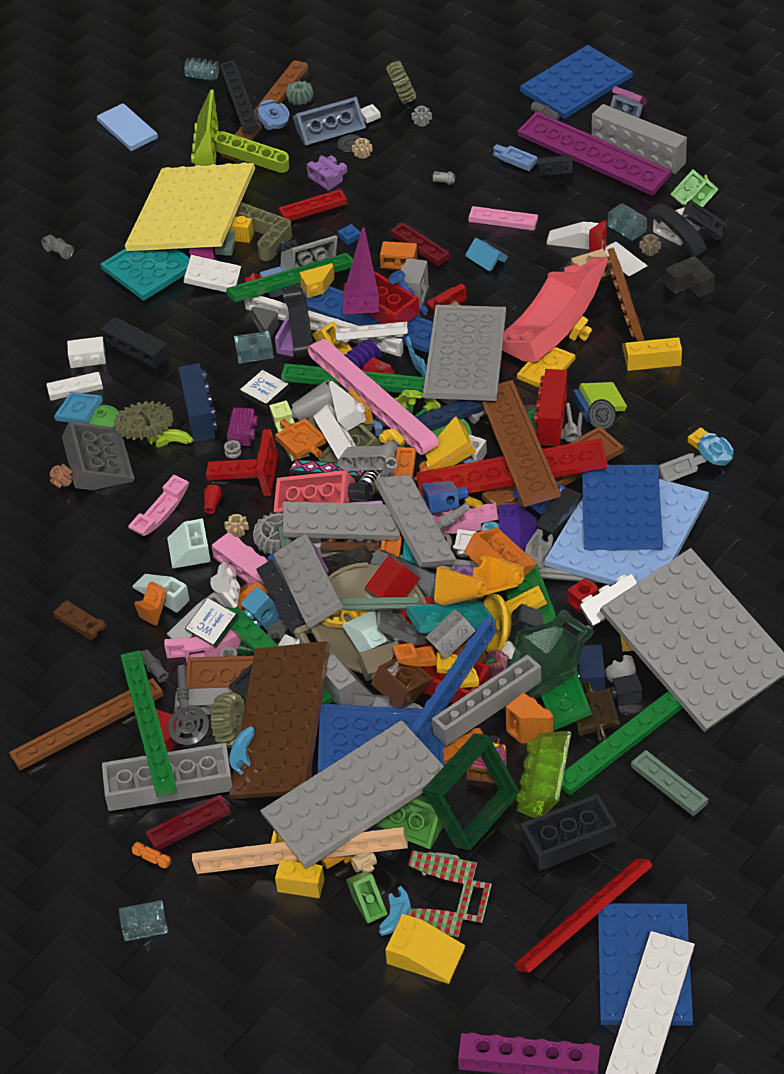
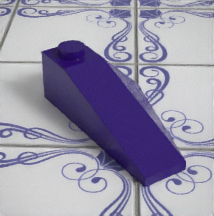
[498,504,537,552]

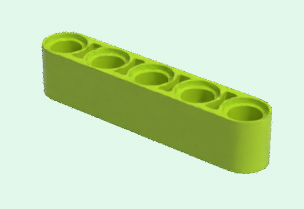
[214,131,289,173]

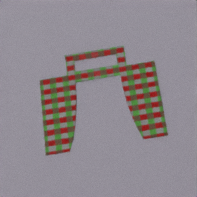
[408,851,492,937]

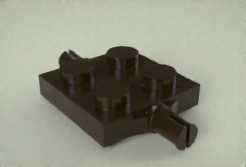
[576,681,620,742]

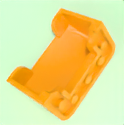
[434,555,524,606]

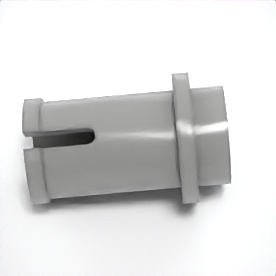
[433,171,455,185]

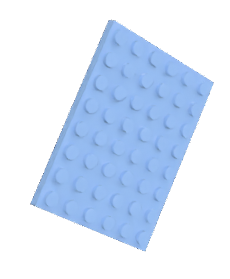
[545,479,709,586]

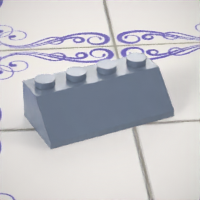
[293,97,366,146]

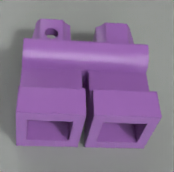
[307,155,347,190]

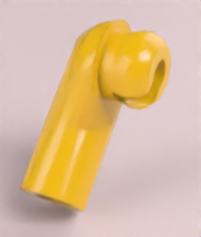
[379,429,407,446]
[464,496,484,508]

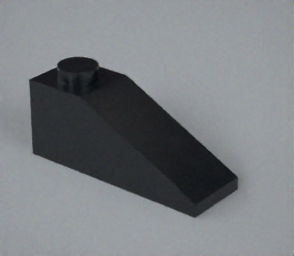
[536,487,583,542]

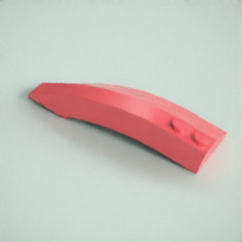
[502,257,608,363]

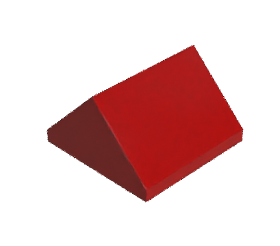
[364,556,420,611]

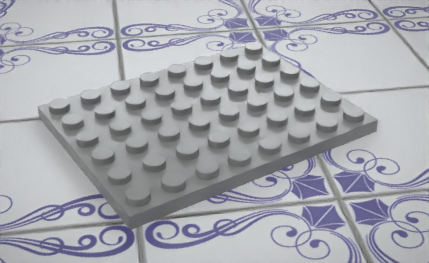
[599,548,784,732]

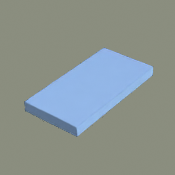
[97,103,158,151]

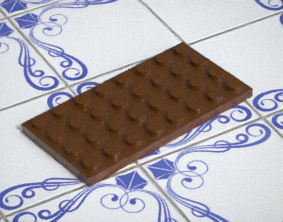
[229,641,331,799]

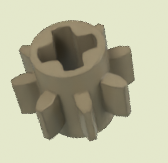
[639,234,661,256]

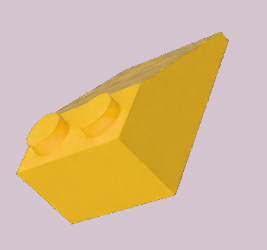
[386,914,465,984]

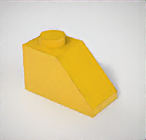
[300,263,334,298]
[312,321,352,355]

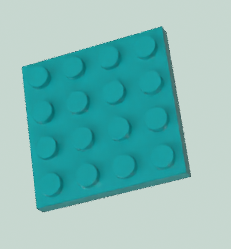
[101,248,190,301]

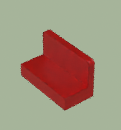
[427,283,466,312]

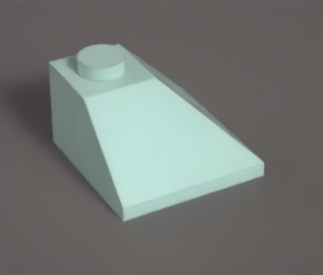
[342,610,395,653]

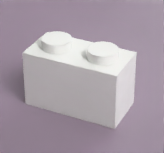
[67,337,106,368]

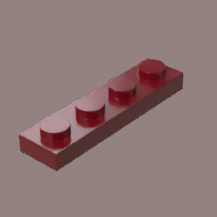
[391,222,450,266]
[145,795,231,851]

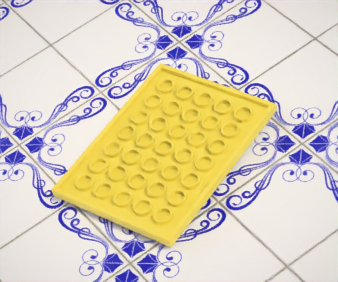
[125,163,255,251]

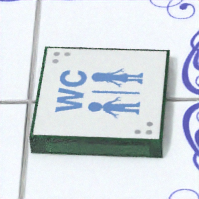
[185,597,239,648]

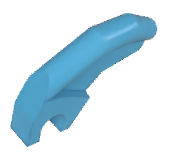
[228,726,255,775]
[379,886,411,936]

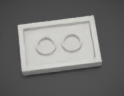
[184,255,241,292]

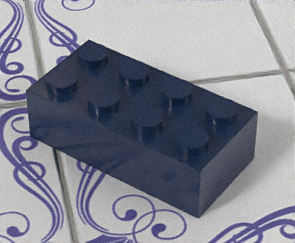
[178,363,217,442]

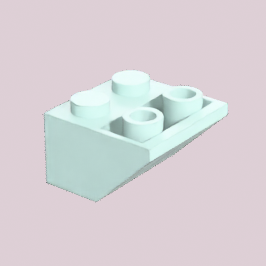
[167,519,211,568]

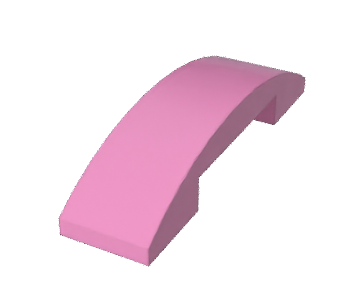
[128,475,189,536]

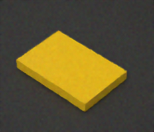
[517,347,575,388]

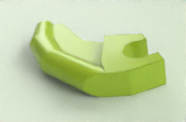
[148,429,193,448]

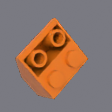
[506,692,553,743]

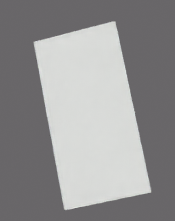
[605,242,647,276]

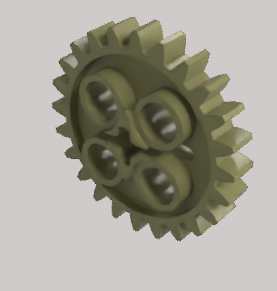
[114,401,173,440]

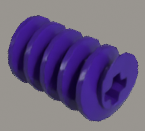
[344,339,381,369]

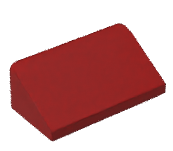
[589,221,607,253]

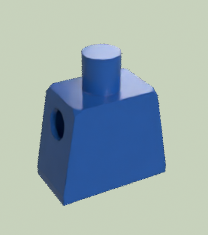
[422,481,468,513]

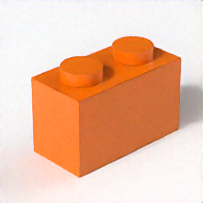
[380,241,418,269]

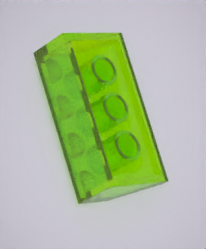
[516,731,571,818]

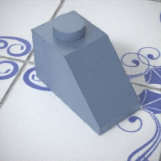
[610,94,643,118]

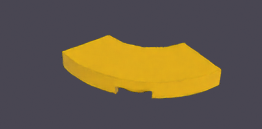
[436,652,479,688]

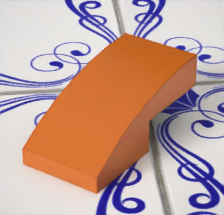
[392,643,437,667]

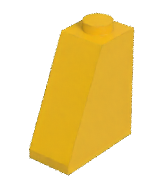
[425,417,476,470]

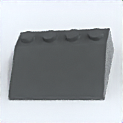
[62,421,134,490]

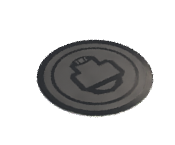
[337,134,362,152]
[588,399,616,430]

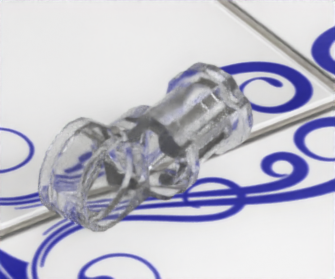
[41,234,74,259]

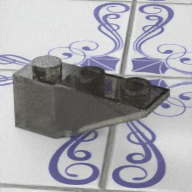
[322,546,373,576]

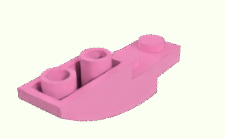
[431,503,499,533]
[165,629,241,662]

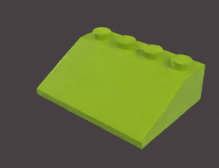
[191,90,219,166]

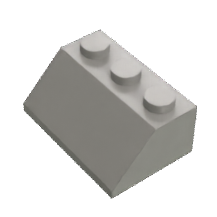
[280,235,338,271]

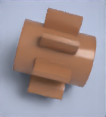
[50,464,73,488]

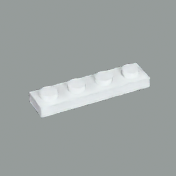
[336,322,408,342]

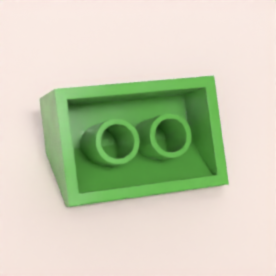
[375,795,443,849]

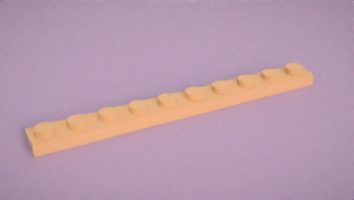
[192,827,408,874]

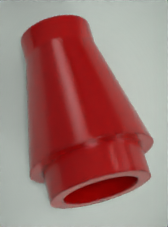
[204,485,222,514]

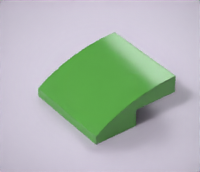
[670,169,719,207]

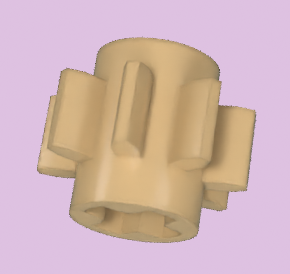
[352,138,372,159]
[225,514,249,537]
[350,852,377,873]

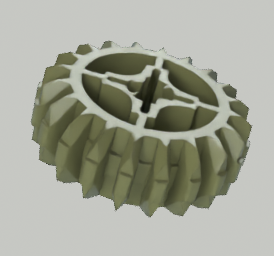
[386,61,416,104]
[210,692,245,748]

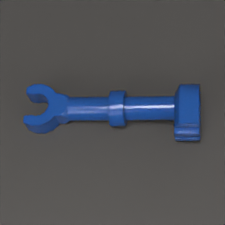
[389,270,428,317]

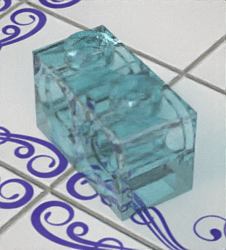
[119,900,168,941]

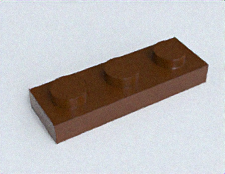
[320,538,379,551]

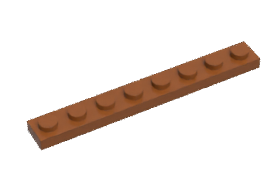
[9,678,164,770]

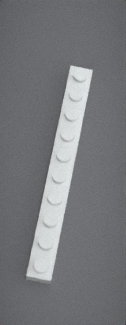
[244,295,403,356]

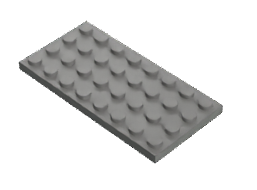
[423,305,506,401]
[260,720,444,869]

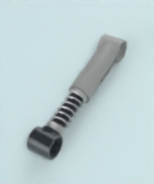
[348,428,409,501]

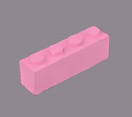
[212,532,268,588]

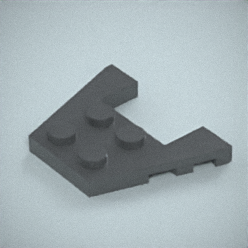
[376,609,429,645]

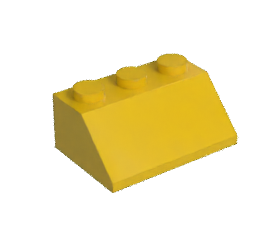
[622,338,682,371]

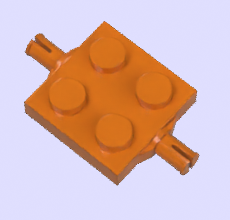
[275,418,327,459]

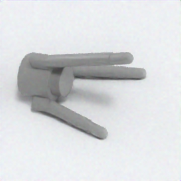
[561,403,582,442]

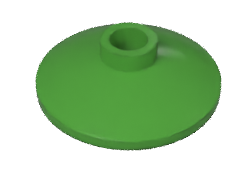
[87,405,119,428]

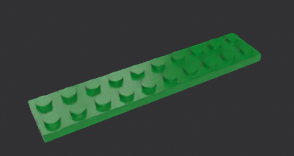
[505,565,592,730]

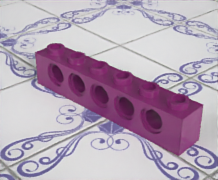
[458,1033,600,1074]

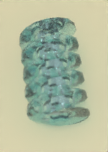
[184,57,219,81]

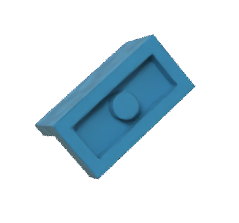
[466,238,508,271]

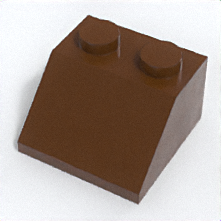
[371,658,434,709]

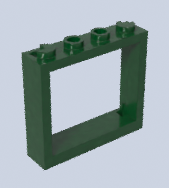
[423,733,520,850]

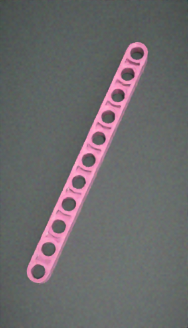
[308,338,439,455]

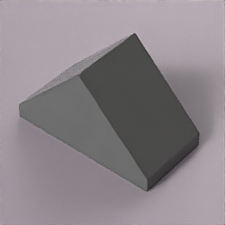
[251,307,279,342]

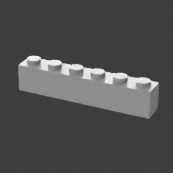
[432,654,541,746]

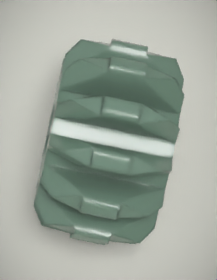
[286,80,313,105]

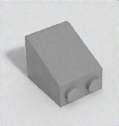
[324,654,376,706]

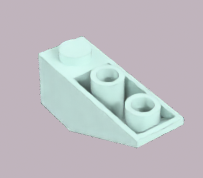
[133,574,189,612]

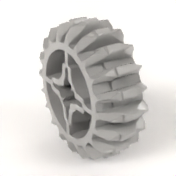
[253,511,298,555]

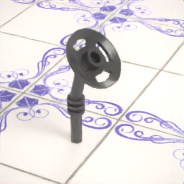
[168,665,209,745]

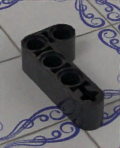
[283,285,313,358]

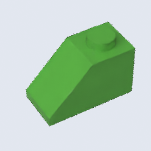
[346,871,388,923]

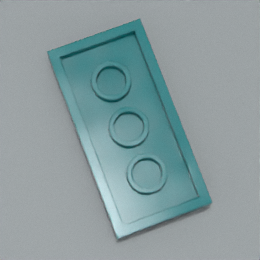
[406,601,496,634]

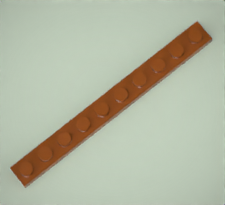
[221,60,308,161]

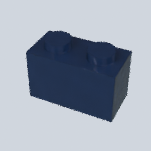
[573,645,605,690]

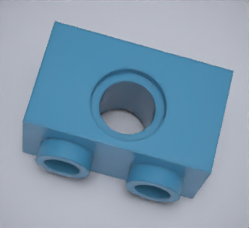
[241,587,281,630]

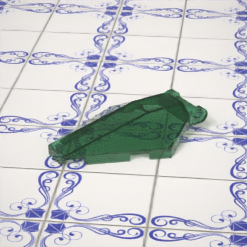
[502,609,594,712]

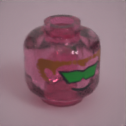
[483,650,510,679]

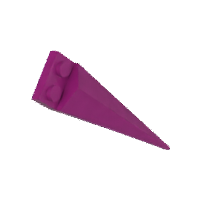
[343,227,379,314]

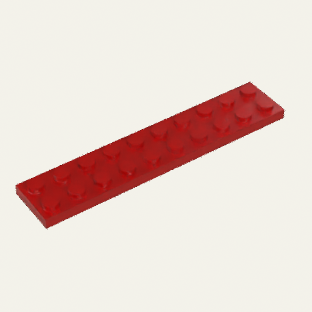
[416,438,608,498]

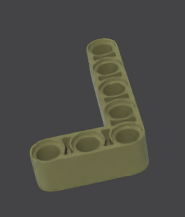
[235,202,292,261]

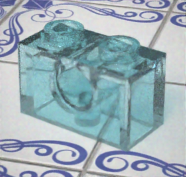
[608,203,647,241]
[234,331,274,363]

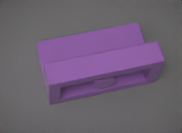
[275,315,295,356]

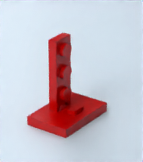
[206,429,278,496]

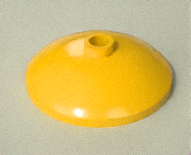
[483,594,512,654]

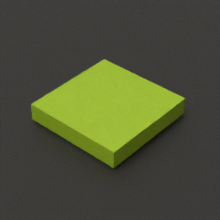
[579,382,627,411]

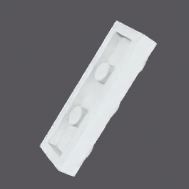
[47,372,103,401]

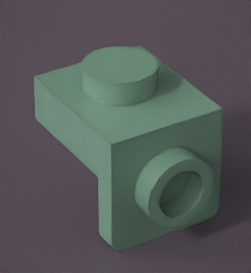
[215,229,236,255]

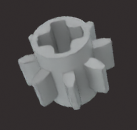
[412,106,432,126]

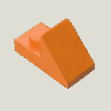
[134,582,168,625]

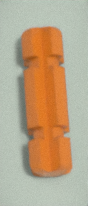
[132,842,171,868]

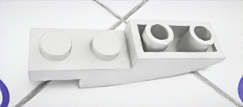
[211,562,240,608]

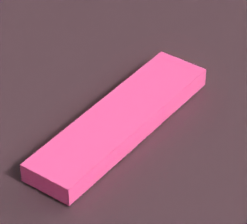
[469,206,538,230]

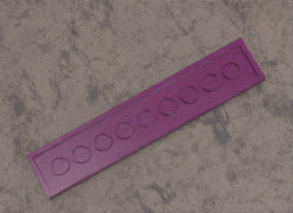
[518,111,671,196]

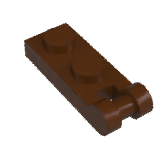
[53,600,106,640]

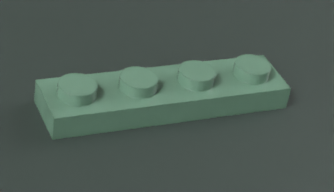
[631,750,708,816]

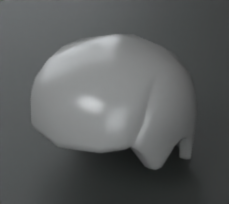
[605,655,636,683]

